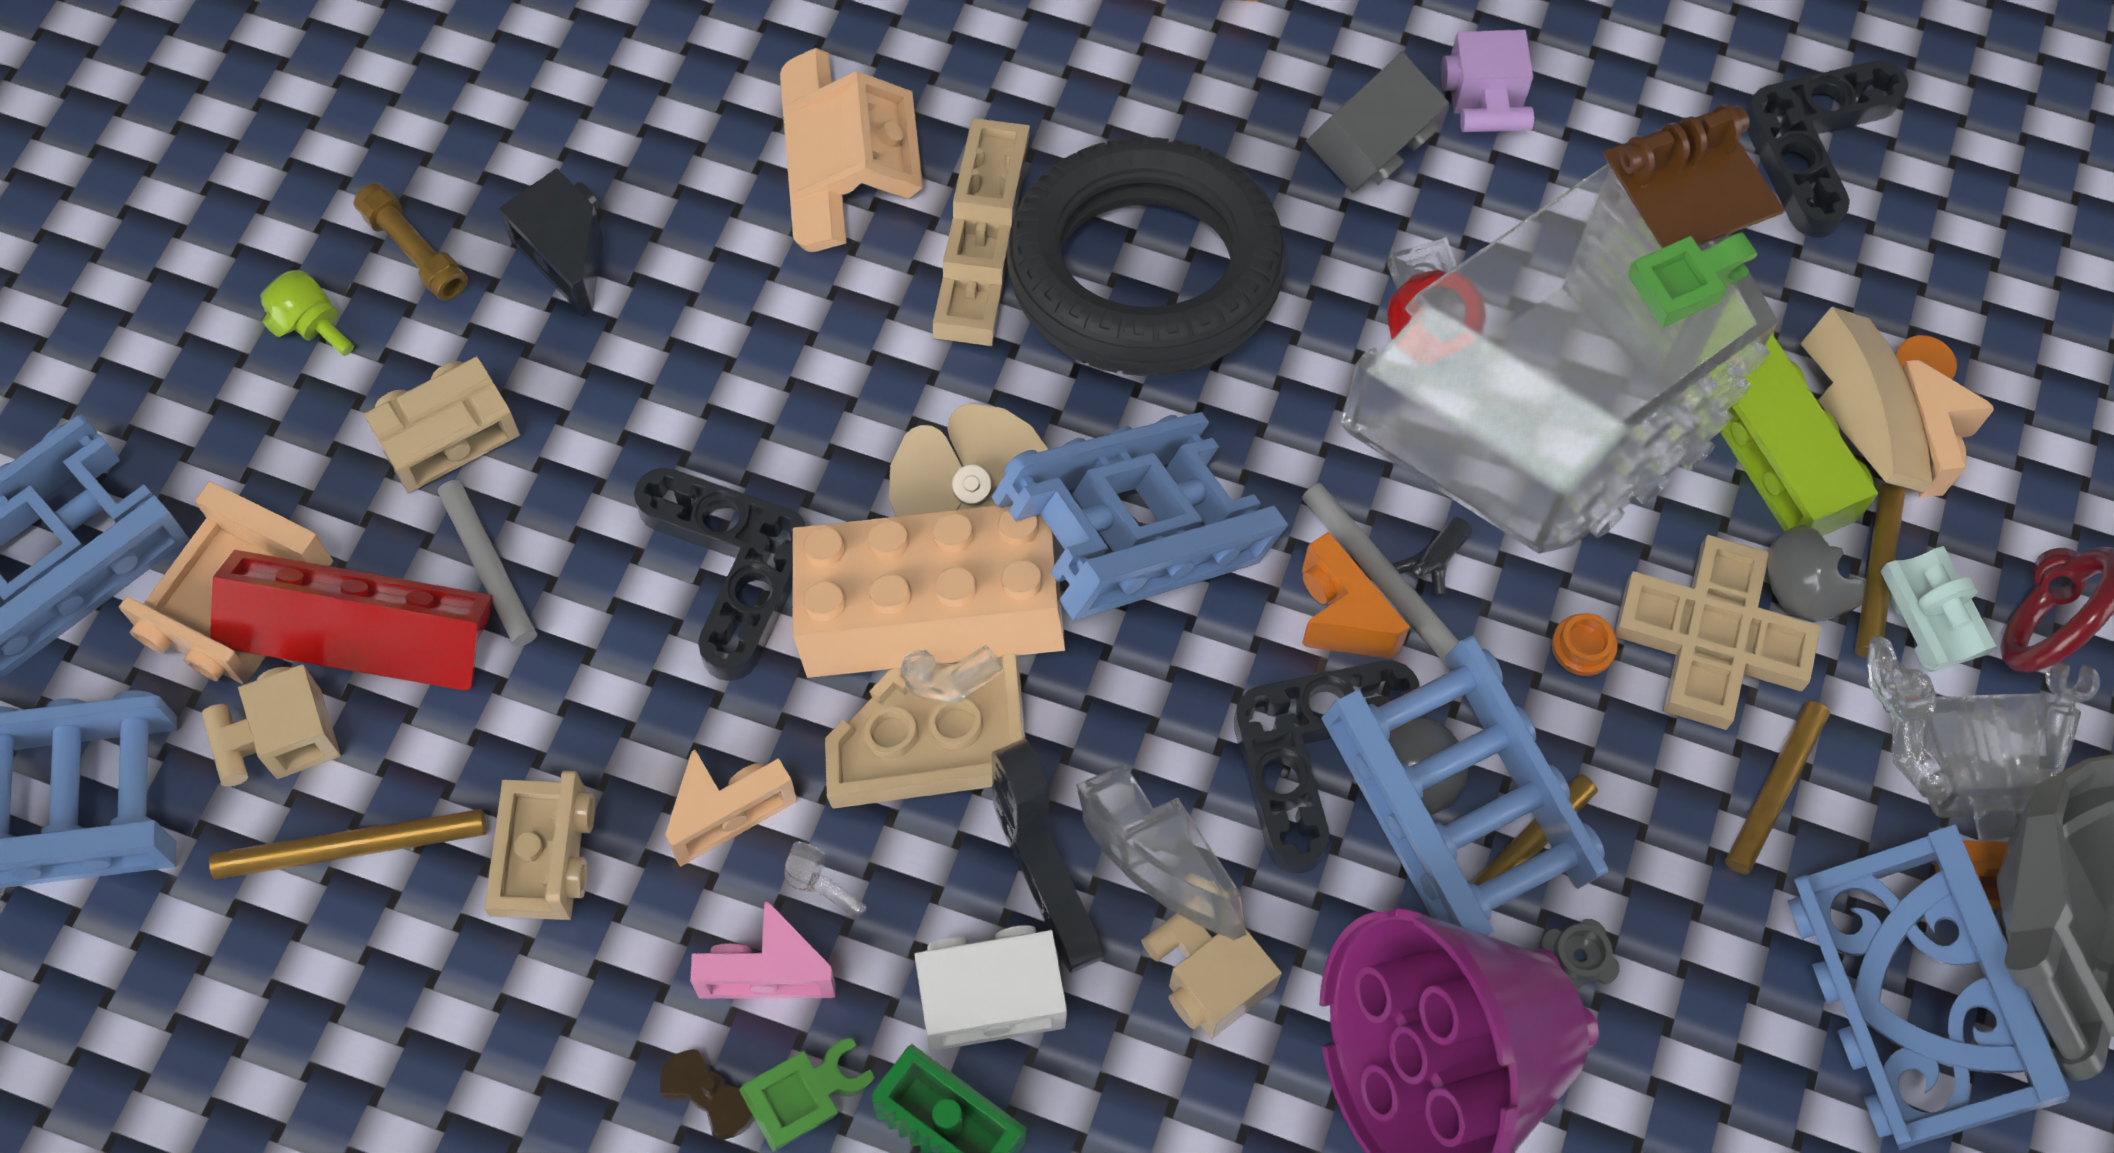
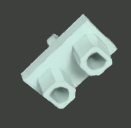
[1880,546,1997,672]

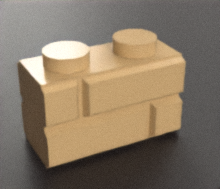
[363,356,520,493]

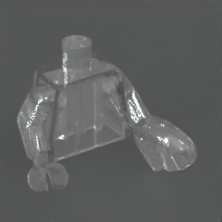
[1867,635,2100,842]

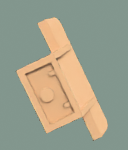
[780,48,923,252]

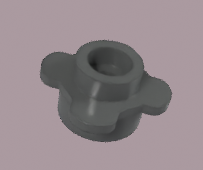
[1541,919,1620,992]

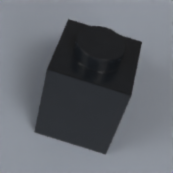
[499,168,603,317]

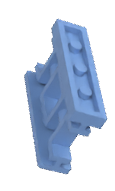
[992,412,1288,621]
[0,415,190,680]

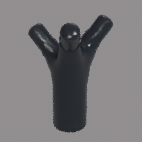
[1392,517,1472,597]

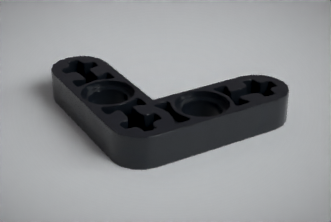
[1746,61,1909,238]
[634,468,806,681]
[1234,660,1420,873]
[992,738,1103,973]

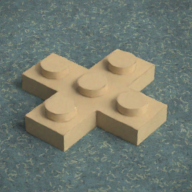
[1614,535,1821,730]

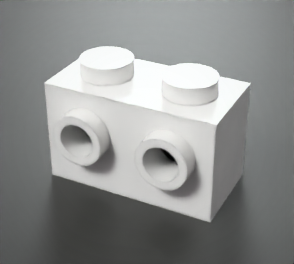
[914,926,1067,1052]

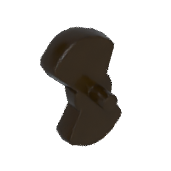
[660,1049,755,1140]

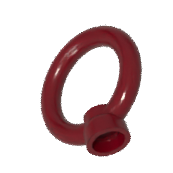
[2000,547,2114,673]

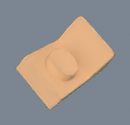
[1903,360,1994,498]
[665,750,797,867]

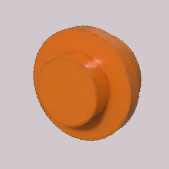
[1551,613,1617,676]

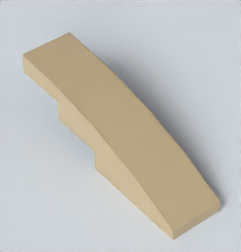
[933,118,1030,346]

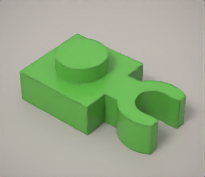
[739,1038,874,1152]

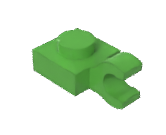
[1627,233,1758,328]

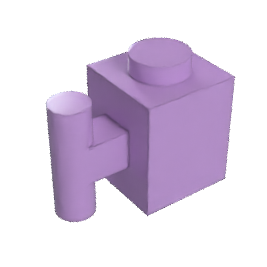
[1441,30,1534,132]

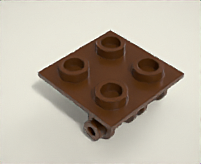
[1603,103,1785,248]

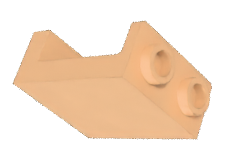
[119,481,333,685]

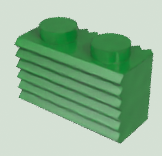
[872,1043,1026,1153]

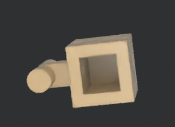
[202,664,341,787]
[1141,891,1282,1039]

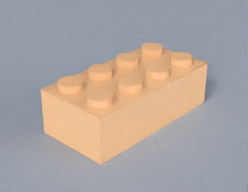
[793,505,1065,678]

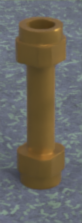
[353,183,468,301]

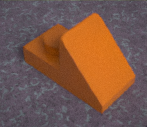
[1301,531,1410,659]

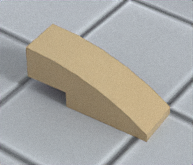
[1801,307,1932,492]

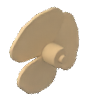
[889,403,1048,517]

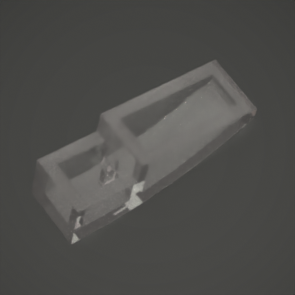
[1076,763,1246,940]

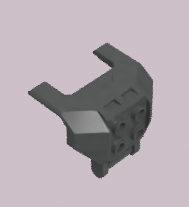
[1996,754,2114,1081]

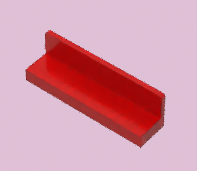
[210,549,492,690]

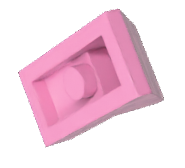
[691,901,836,999]

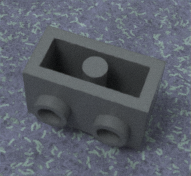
[1306,51,1449,193]

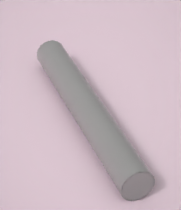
[437,480,537,647]

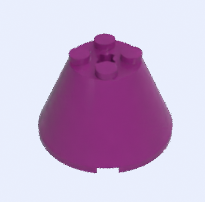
[1319,908,1599,1153]

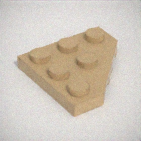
[825,653,1025,809]

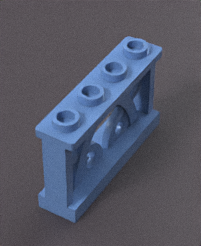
[1788,824,2070,1150]

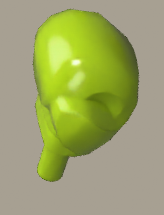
[260,270,354,356]

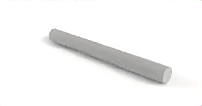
[1302,483,1460,668]

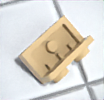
[484,771,595,920]

